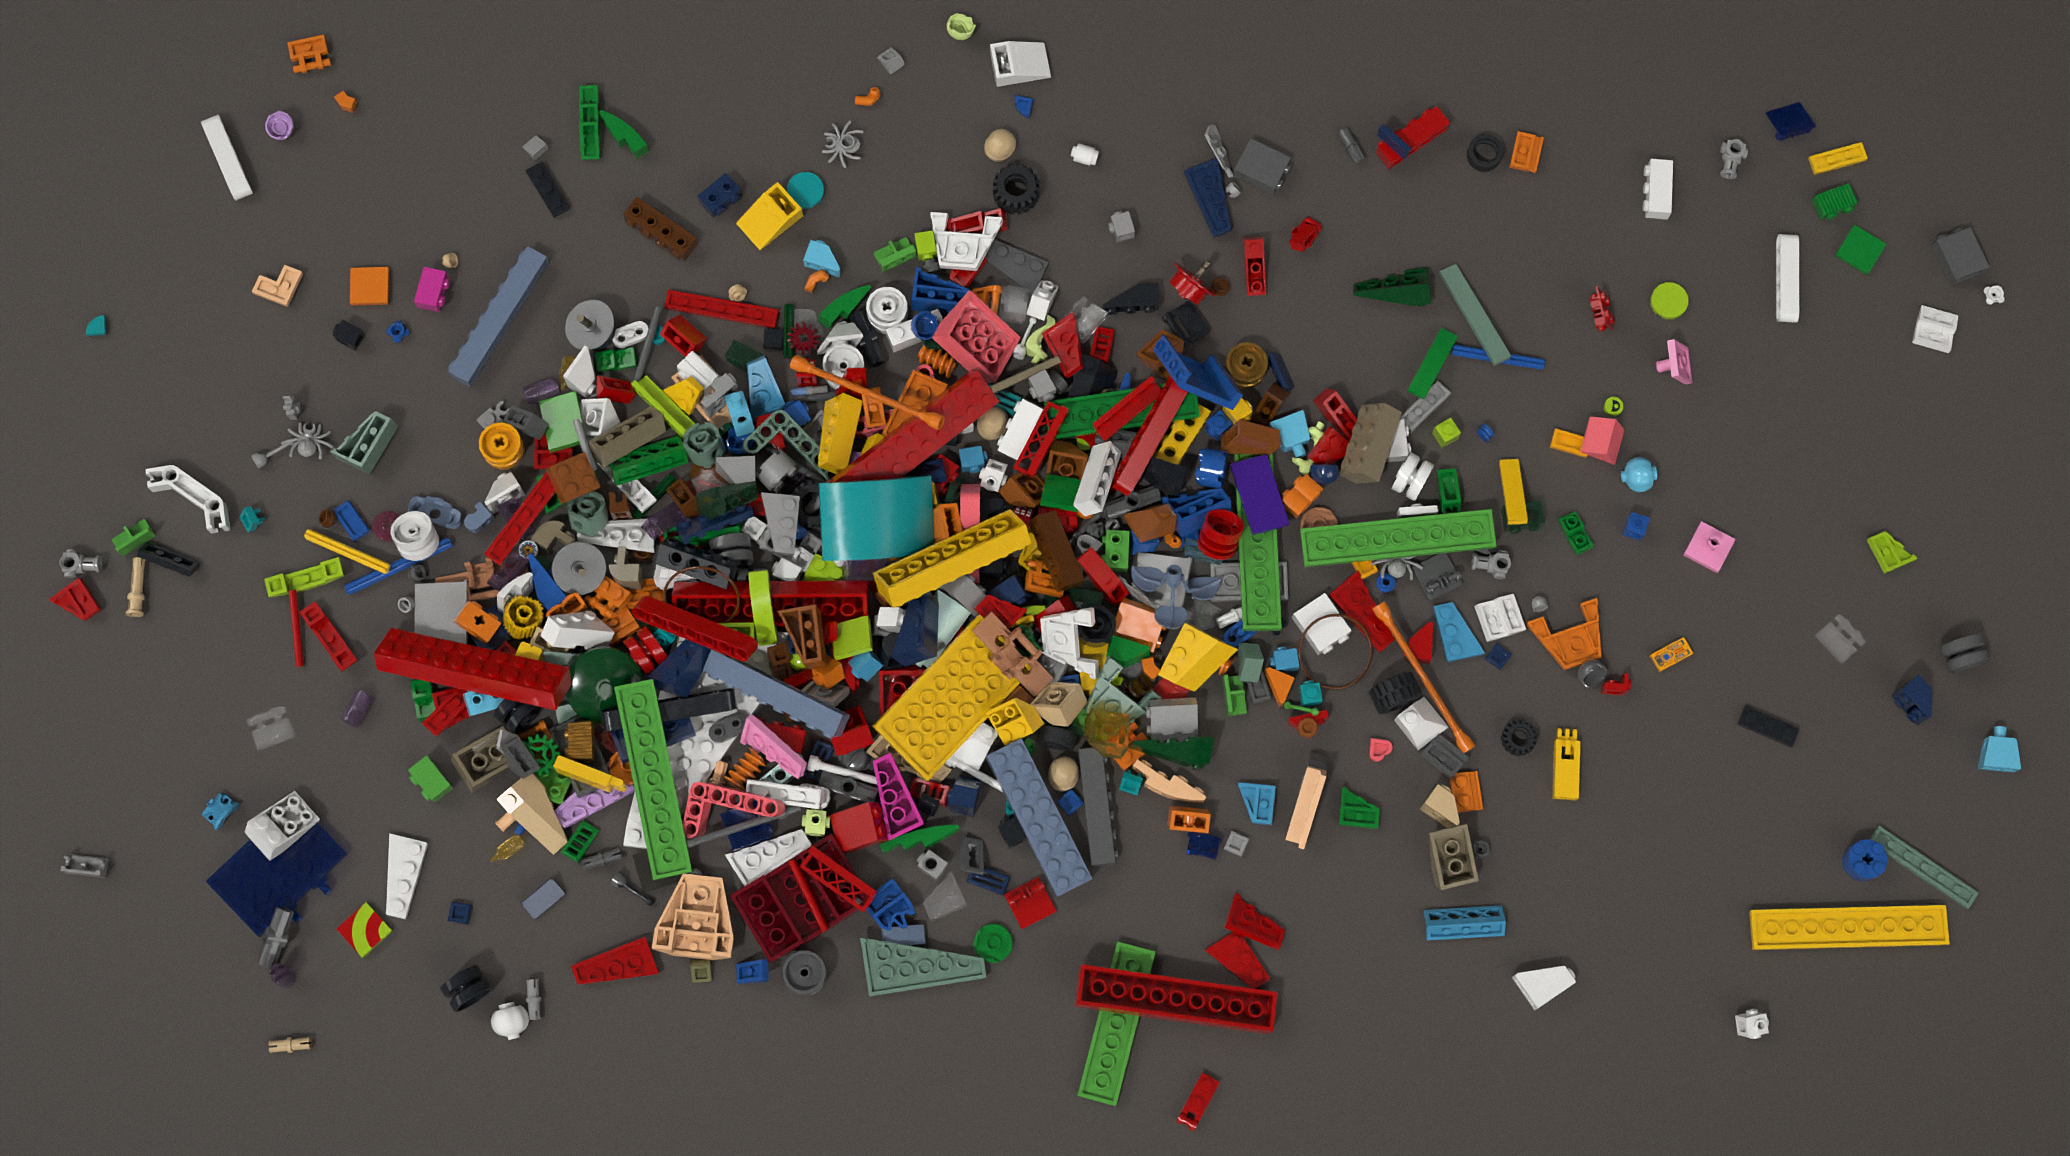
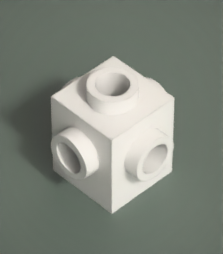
[979,459,1008,492]
[1735,1009,1769,1039]

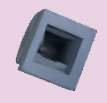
[464,502,495,534]

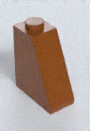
[1221,420,1281,455]

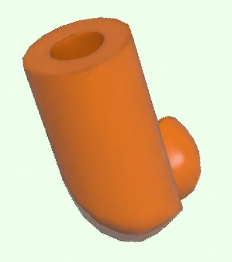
[855,87,881,106]
[804,269,829,293]
[1164,533,1182,548]

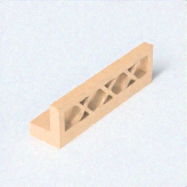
[1286,765,1326,849]

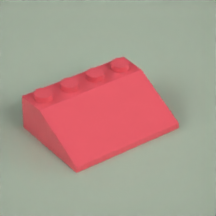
[932,291,1021,383]

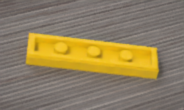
[1499,459,1528,525]

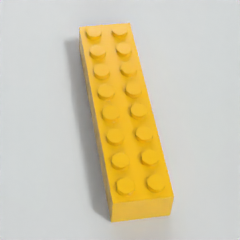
[873,509,1031,608]

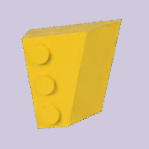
[1158,622,1238,692]

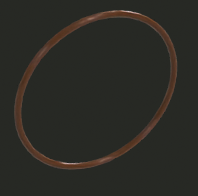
[663,566,740,623]
[1298,614,1372,690]

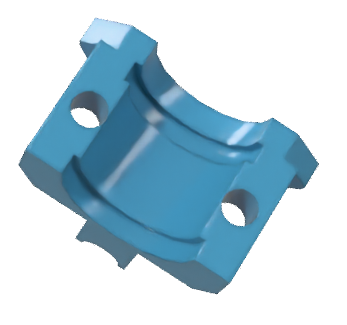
[202,792,240,831]

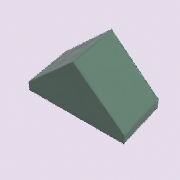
[1238,643,1264,683]

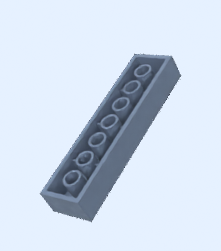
[985,738,1092,897]

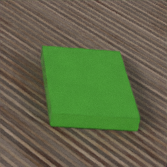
[539,391,586,453]

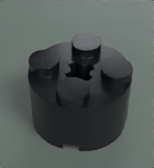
[1078,605,1116,648]

